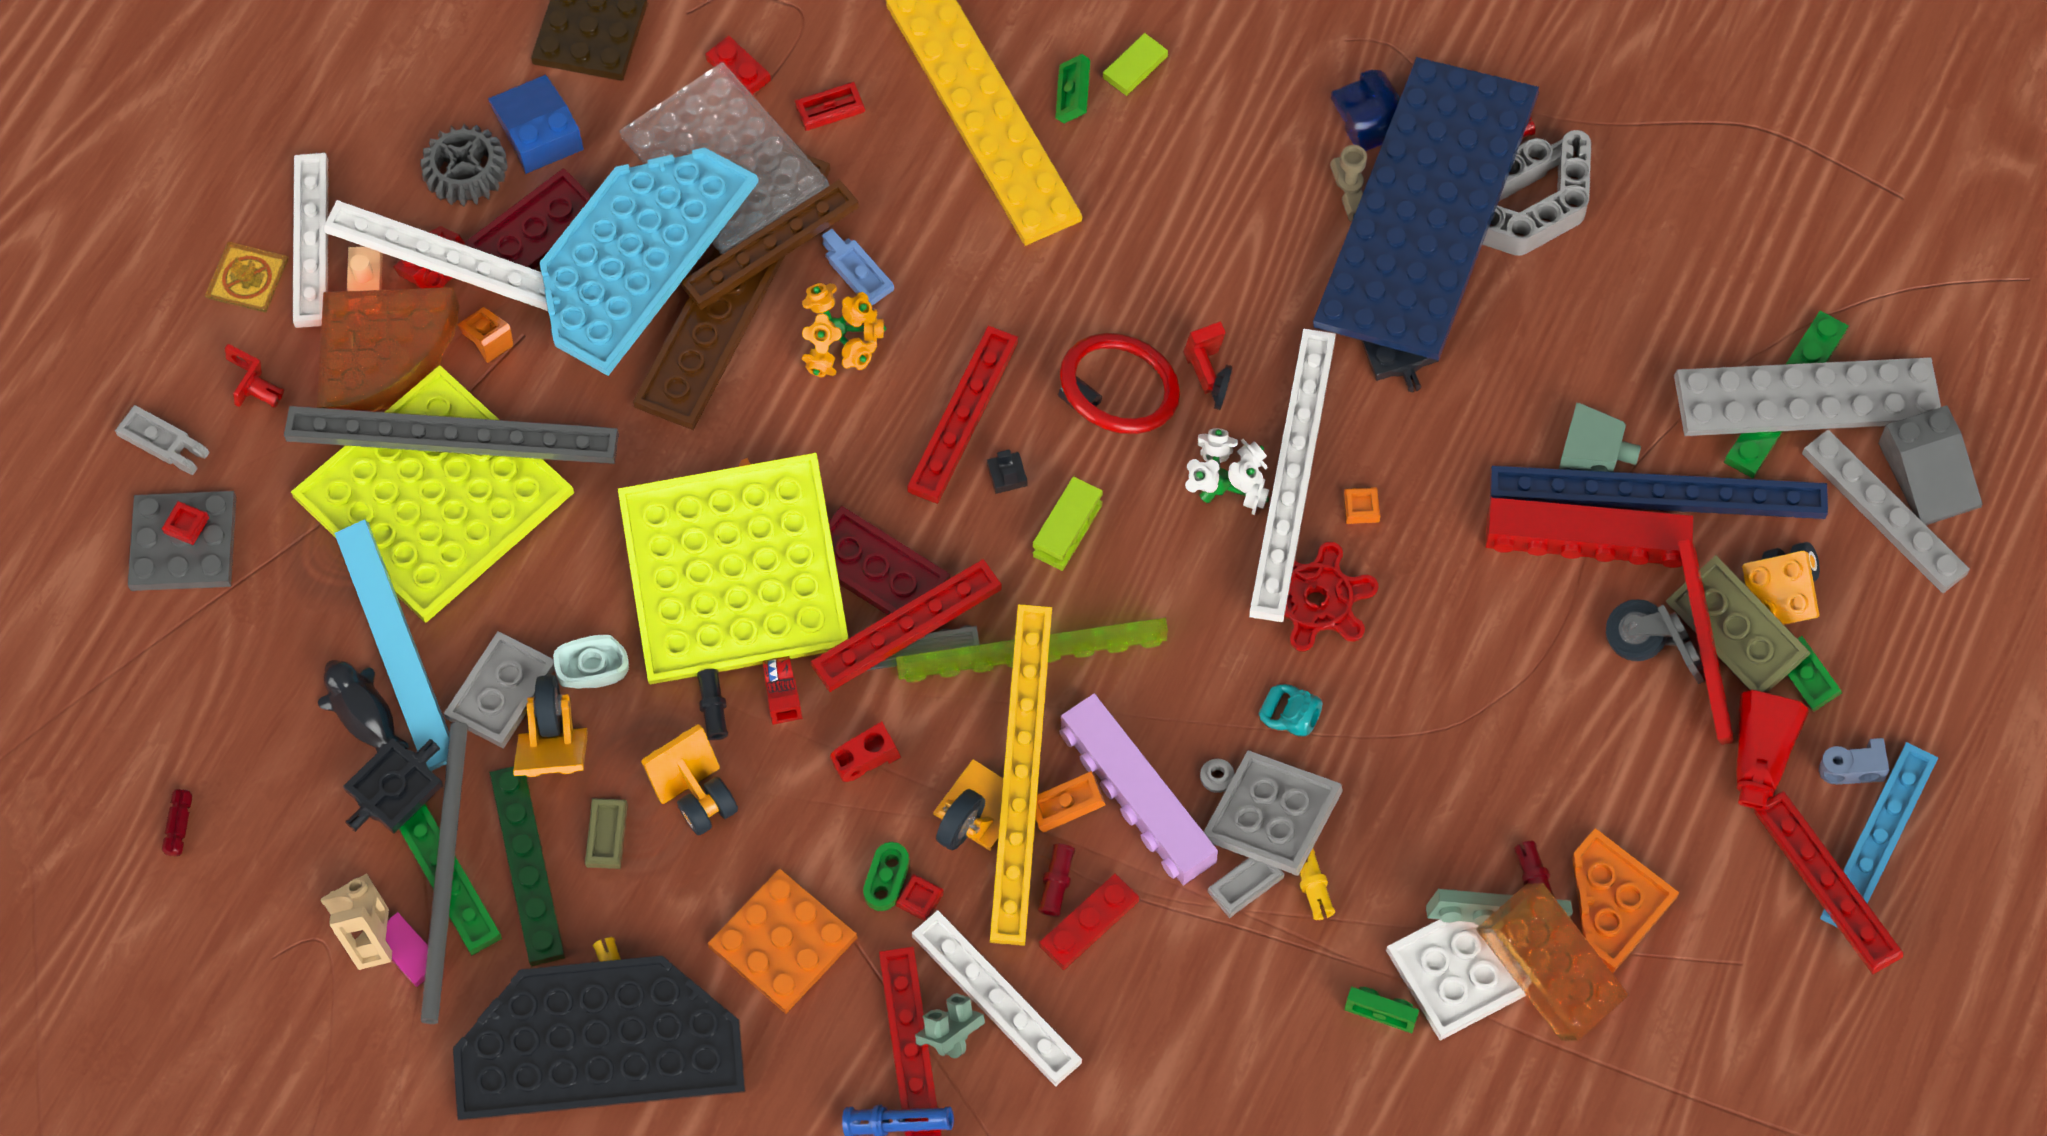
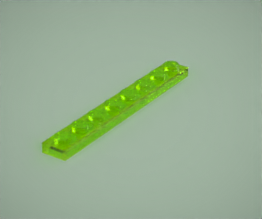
[896,618,1168,682]

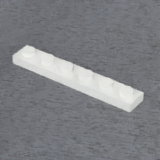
[293,153,328,328]
[912,910,1082,1087]

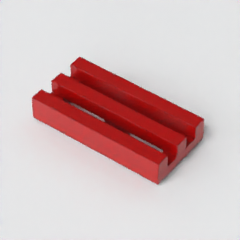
[795,82,865,131]

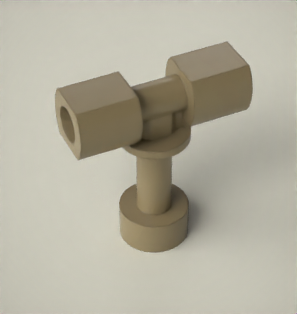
[1330,145,1367,221]

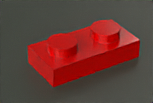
[705,36,771,99]

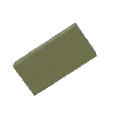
[585,798,628,869]

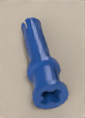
[842,1105,954,1136]

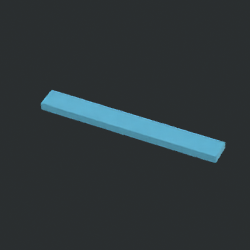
[334,519,450,771]

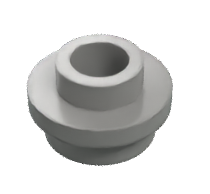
[1200,759,1235,793]

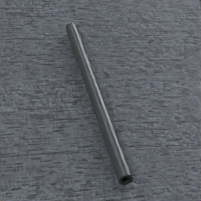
[420,722,468,1024]

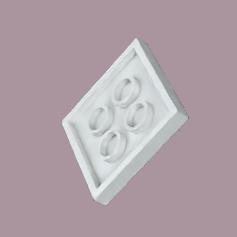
[1386,919,1533,1041]

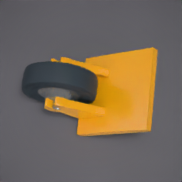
[513,675,588,777]
[933,759,1003,851]

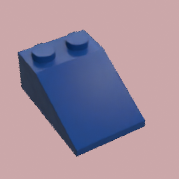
[488,75,584,174]

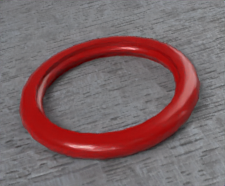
[1060,333,1180,434]

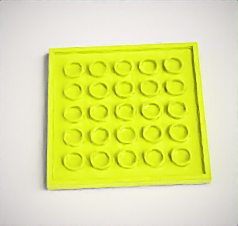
[291,365,574,623]
[618,453,849,685]

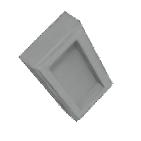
[1208,858,1284,918]

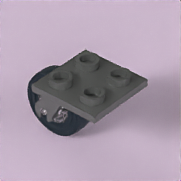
[1606,599,1704,684]

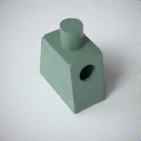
[1559,403,1641,472]

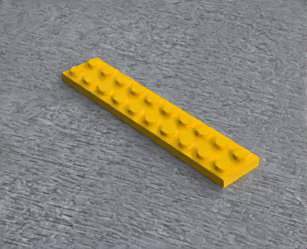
[886,0,1082,246]

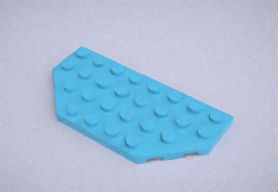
[540,147,759,376]

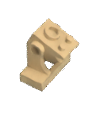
[321,874,393,970]

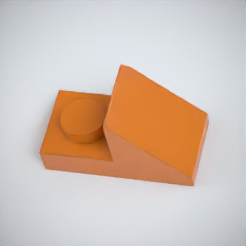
[457,307,513,363]

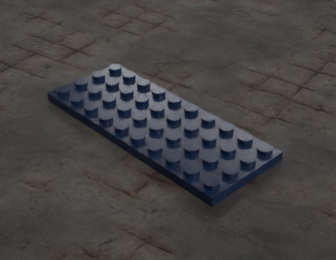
[1313,57,1539,361]

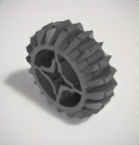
[420,123,508,207]

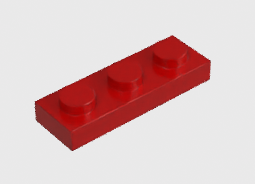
[1039,873,1139,971]

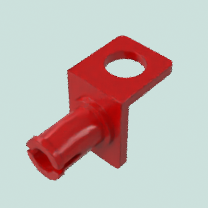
[225,344,284,408]

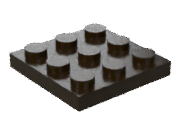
[531,0,648,81]

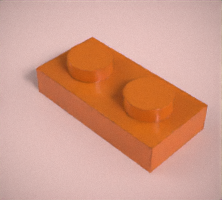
[1035,771,1106,833]

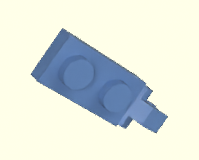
[822,228,894,306]

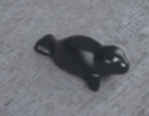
[318,660,409,753]

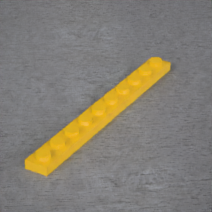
[990,604,1052,946]

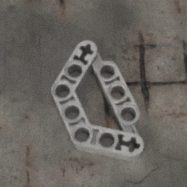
[1482,130,1591,256]

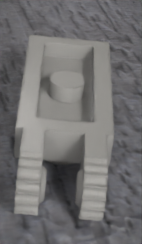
[115,405,209,475]

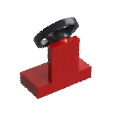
[1183,321,1233,410]

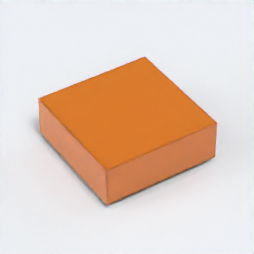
[1343,487,1380,524]

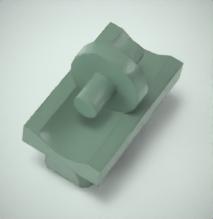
[915,994,985,1058]

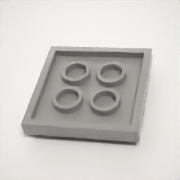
[1204,750,1343,876]

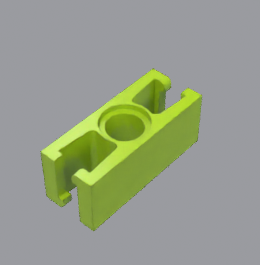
[1033,476,1103,571]

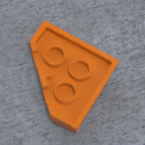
[1572,828,1679,973]

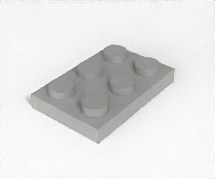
[444,631,555,749]

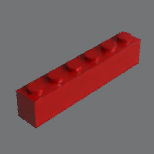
[1485,497,1693,568]

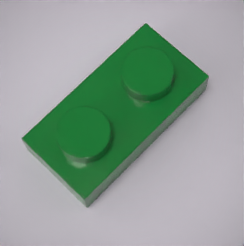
[1055,54,1091,123]
[1787,636,1842,712]
[1345,986,1419,1034]

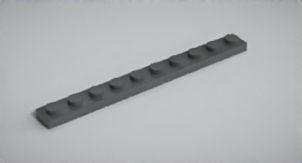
[284,406,619,464]

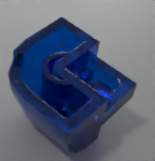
[1331,70,1400,151]

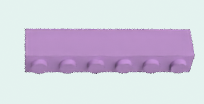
[1059,693,1218,885]

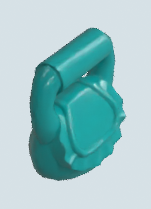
[1258,684,1323,737]

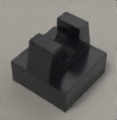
[987,449,1028,494]

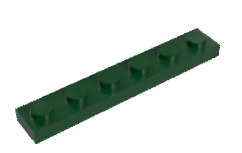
[490,766,565,967]

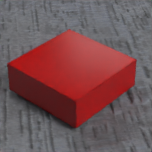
[161,501,210,545]
[896,874,944,921]

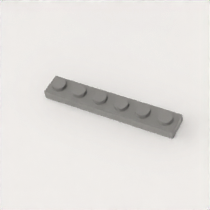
[1802,429,1970,594]

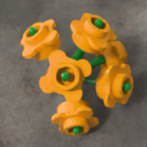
[801,283,886,377]

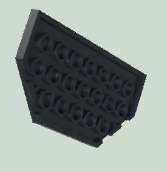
[453,956,746,1121]

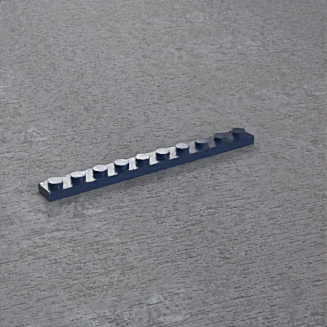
[1490,466,1828,519]

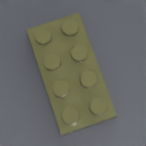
[1666,555,1810,693]

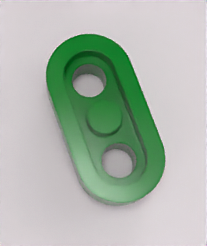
[863,842,909,911]

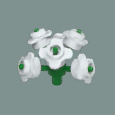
[1185,428,1270,515]

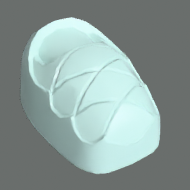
[553,635,629,689]

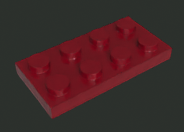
[465,168,592,269]
[829,506,951,615]

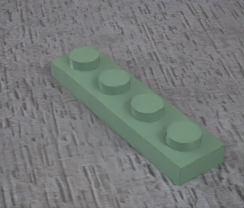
[1426,889,1573,931]

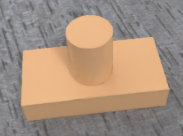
[347,247,383,310]

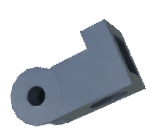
[1819,738,1889,785]

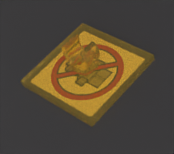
[205,242,289,313]

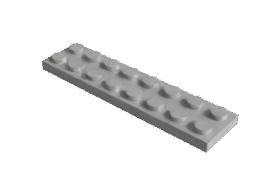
[1674,358,1941,436]

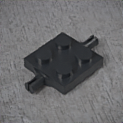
[1361,340,1439,392]
[343,738,443,834]

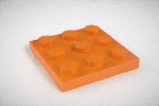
[708,868,857,1014]

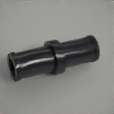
[697,669,729,740]

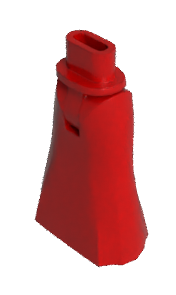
[1736,690,1809,810]

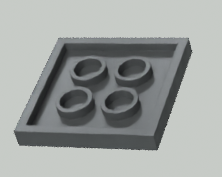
[128,491,236,591]

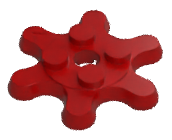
[1284,542,1379,652]

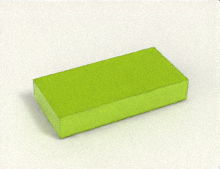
[1103,33,1168,96]

